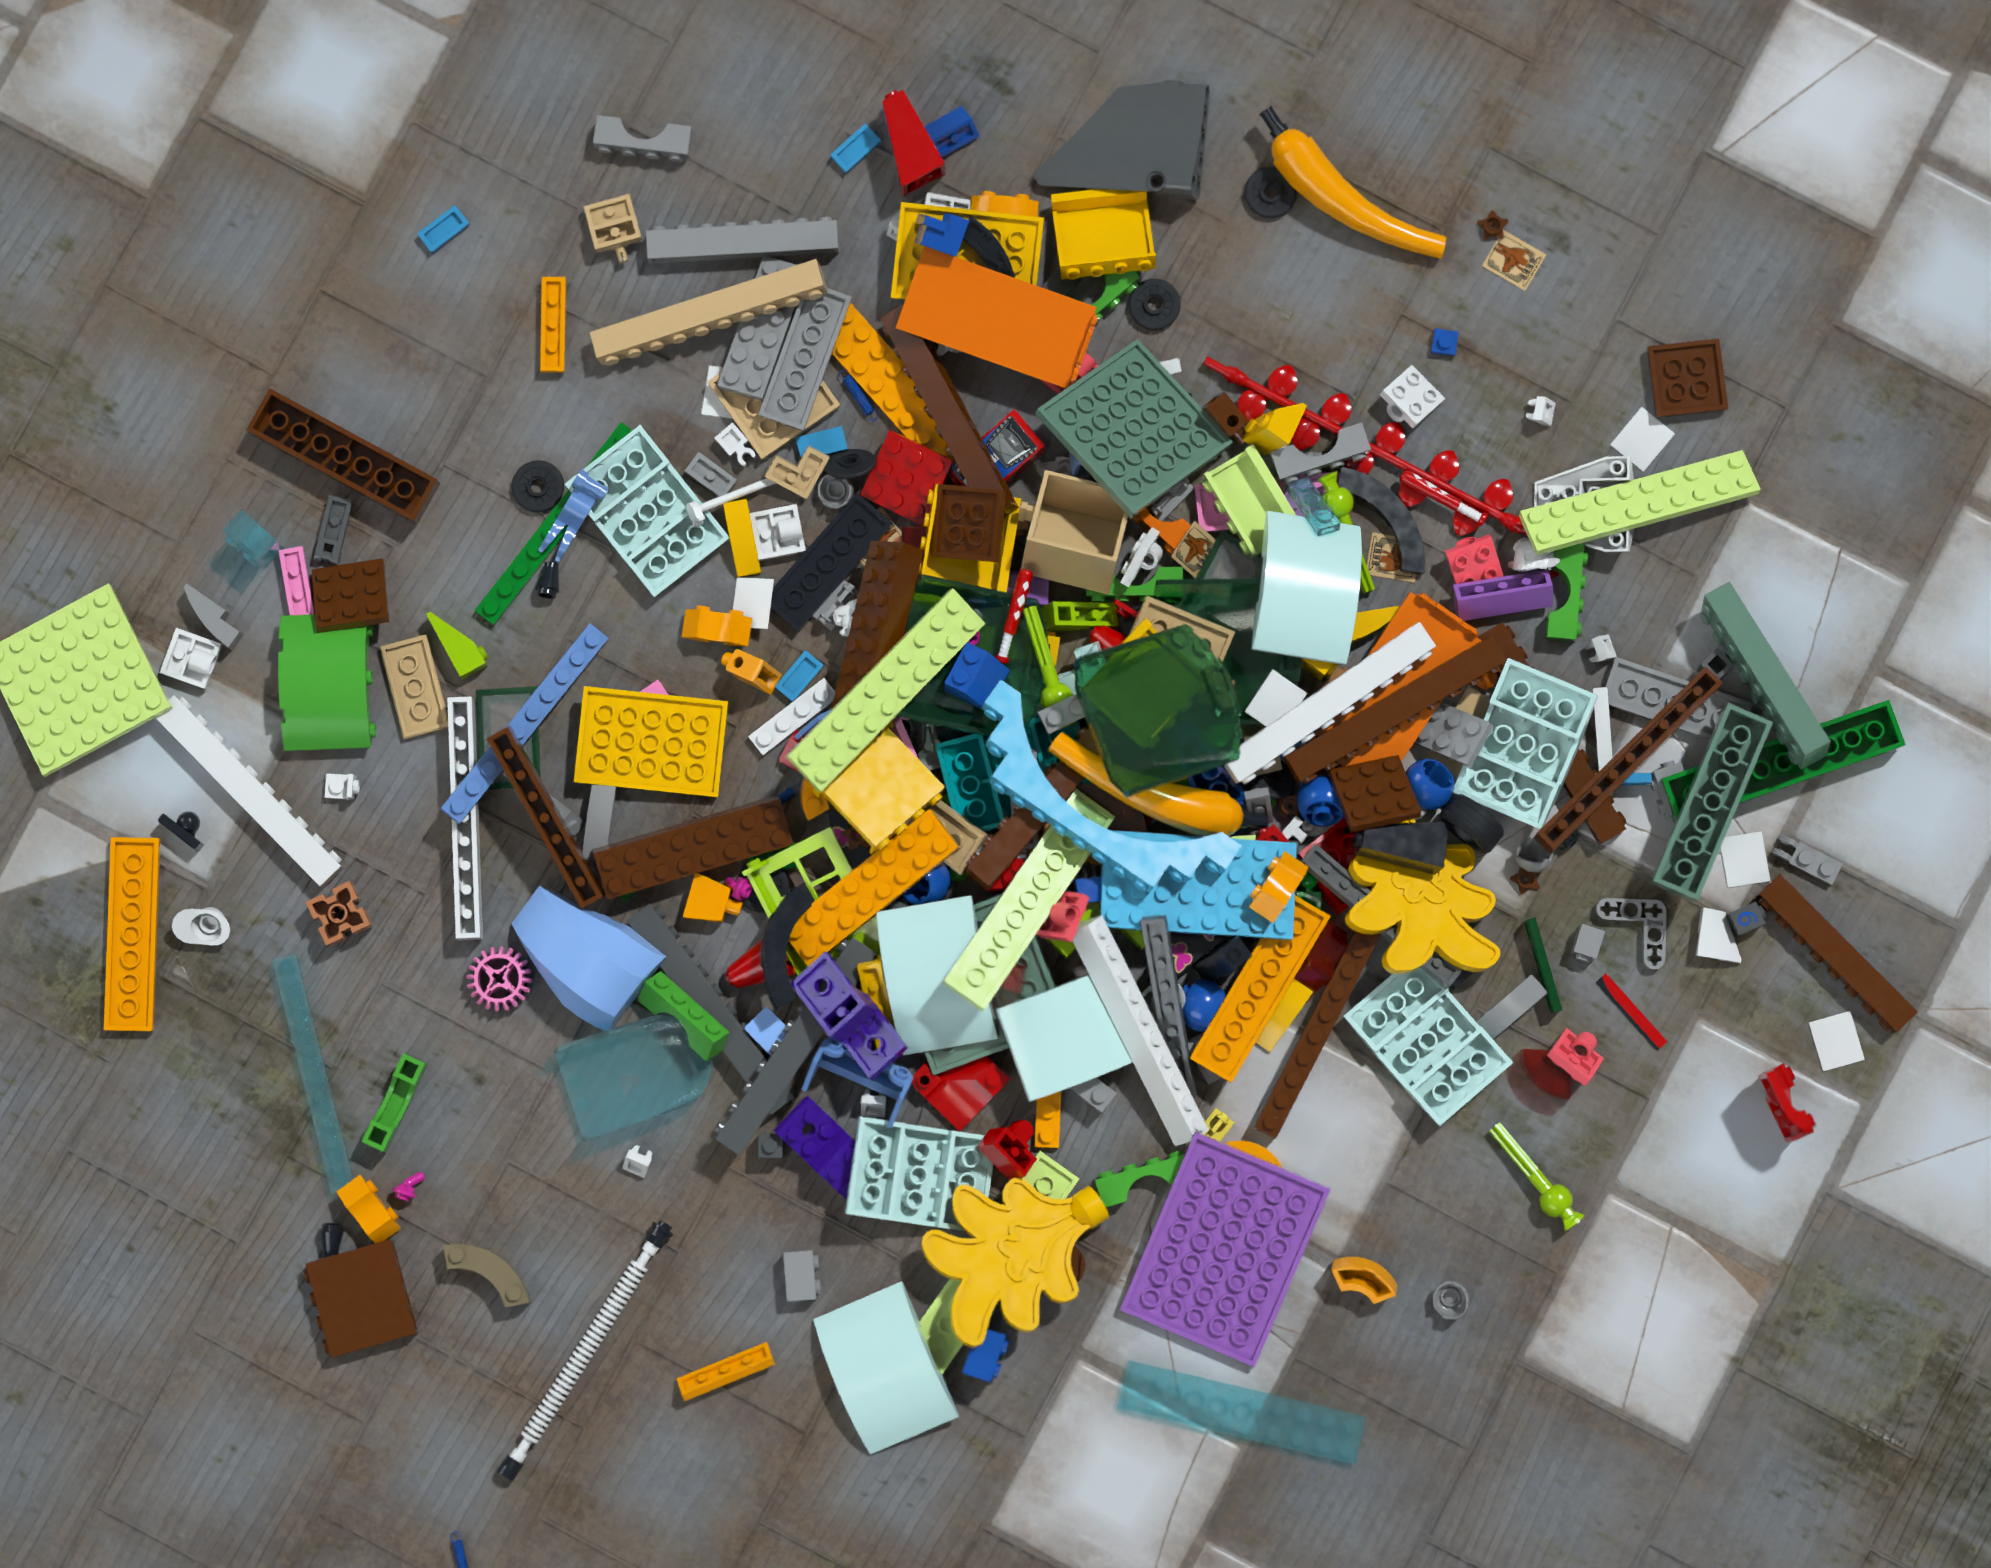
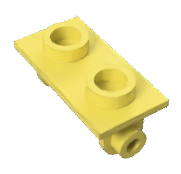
[1186,1108,1235,1147]

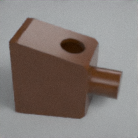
[1202,392,1248,446]

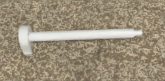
[686,478,776,527]

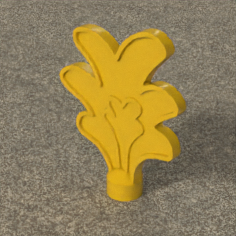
[1345,819,1501,974]
[921,1178,1109,1348]

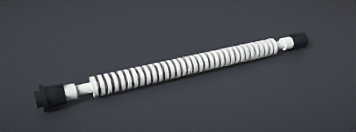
[497,1220,674,1481]

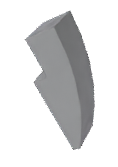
[184,583,243,650]
[582,784,616,861]
[1476,974,1548,1039]

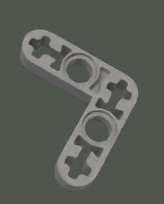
[1595,898,1666,970]

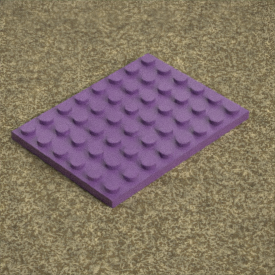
[1120,1131,1330,1367]

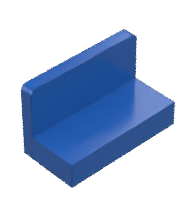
[924,106,980,157]

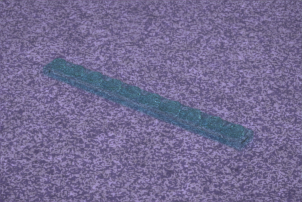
[272,953,354,1194]

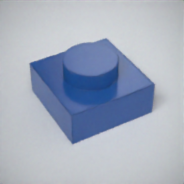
[1431,328,1459,357]

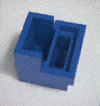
[914,213,969,257]

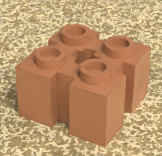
[306,881,373,947]

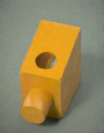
[721,649,782,695]
[683,873,743,923]

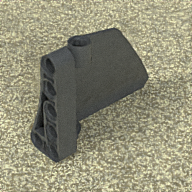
[1034,80,1210,200]

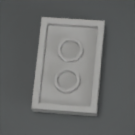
[1414,702,1494,768]

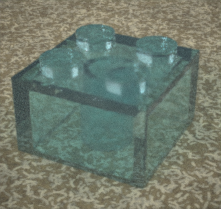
[222,510,284,569]

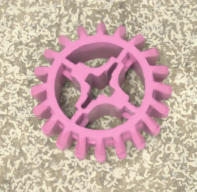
[466,946,532,1012]

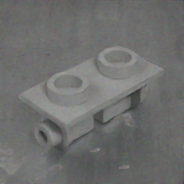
[1146,478,1194,521]
[813,580,859,631]

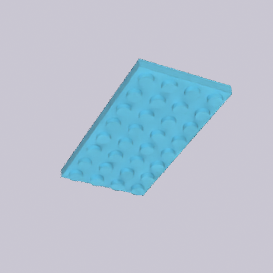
[1100,830,1297,940]

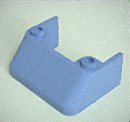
[802,1038,913,1128]

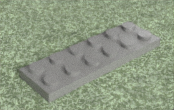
[717,255,797,401]
[758,288,852,432]
[1605,657,1753,740]

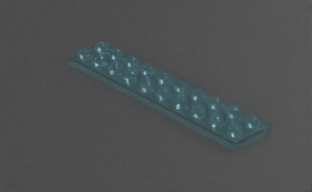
[1117,1360,1366,1464]

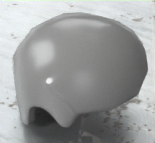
[818,474,854,509]
[1515,837,1554,873]
[1433,1281,1470,1319]

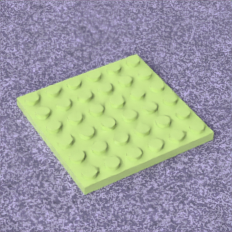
[0,583,172,777]

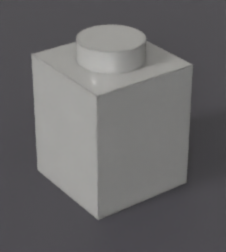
[1571,924,1605,963]

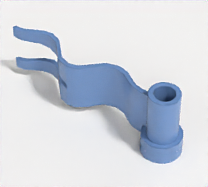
[538,469,609,563]

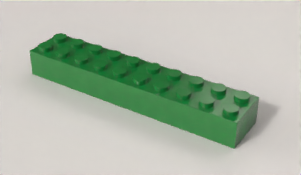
[1661,700,1906,824]

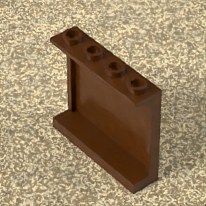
[303,1239,418,1358]

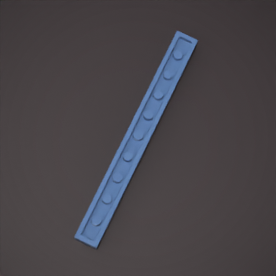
[440,623,608,824]

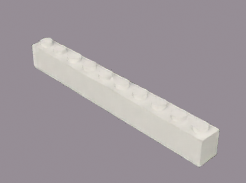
[1219,622,1436,784]
[156,695,344,888]
[447,697,483,940]
[1073,915,1209,1146]

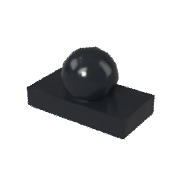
[158,811,204,851]

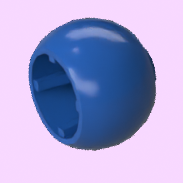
[1406,759,1455,811]
[1297,775,1344,827]
[902,862,951,905]
[1182,979,1226,1032]

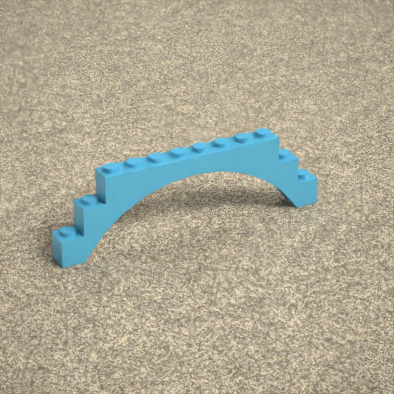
[982,680,1241,893]

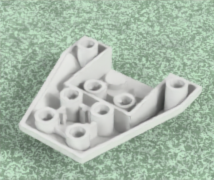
[1534,456,1634,552]

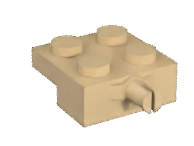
[583,194,643,263]

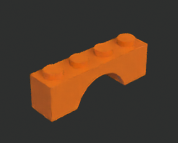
[1131,508,1191,556]

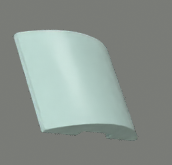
[565,425,730,597]
[1251,510,1362,665]
[1454,658,1598,829]
[876,895,998,1055]
[1344,967,1513,1126]
[996,973,1133,1101]
[845,1116,993,1231]
[813,1281,959,1454]

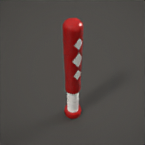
[1399,470,1488,526]
[995,569,1033,664]

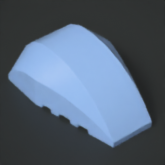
[511,885,666,1032]

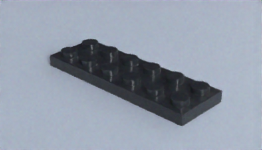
[770,493,893,632]

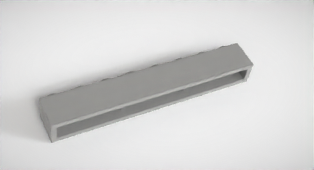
[646,217,839,264]

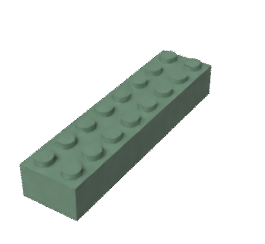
[1700,581,1830,770]
[1649,703,1773,902]

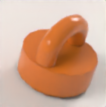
[1475,672,1498,690]

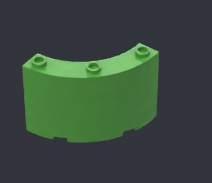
[278,614,376,751]

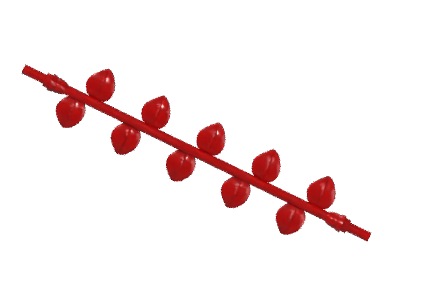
[1203,356,1527,537]

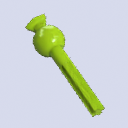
[1318,471,1375,593]
[1023,606,1077,729]
[1489,1122,1584,1231]

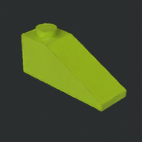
[1039,601,1118,631]
[426,612,489,679]

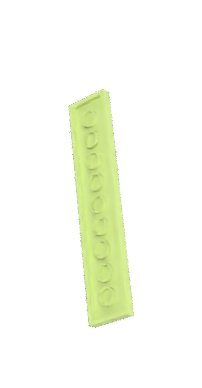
[1519,450,1761,556]
[786,588,985,792]
[942,789,1115,1011]
[920,1151,1079,1374]

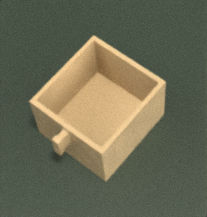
[1018,470,1129,595]

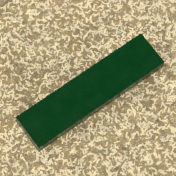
[1524,917,1562,1014]

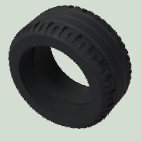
[1440,794,1504,854]

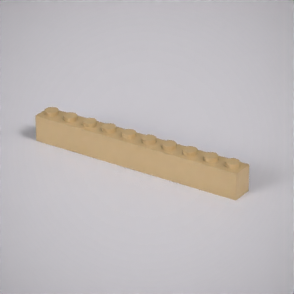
[590,259,828,366]

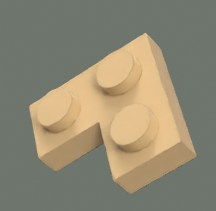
[764,445,830,499]

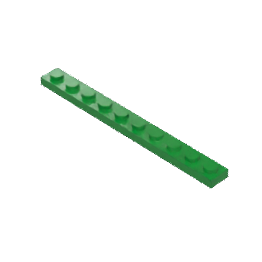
[475,422,633,626]

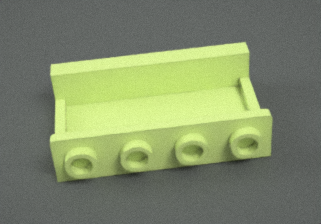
[1202,444,1296,558]

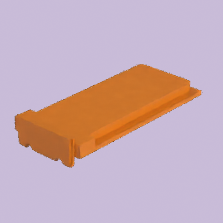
[896,246,1098,389]
[1312,592,1482,767]

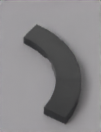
[963,216,1015,278]
[1337,467,1425,575]
[761,883,815,1011]

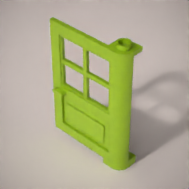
[742,826,881,976]

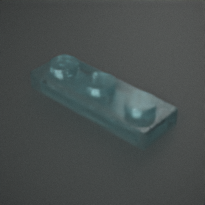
[1287,477,1340,536]

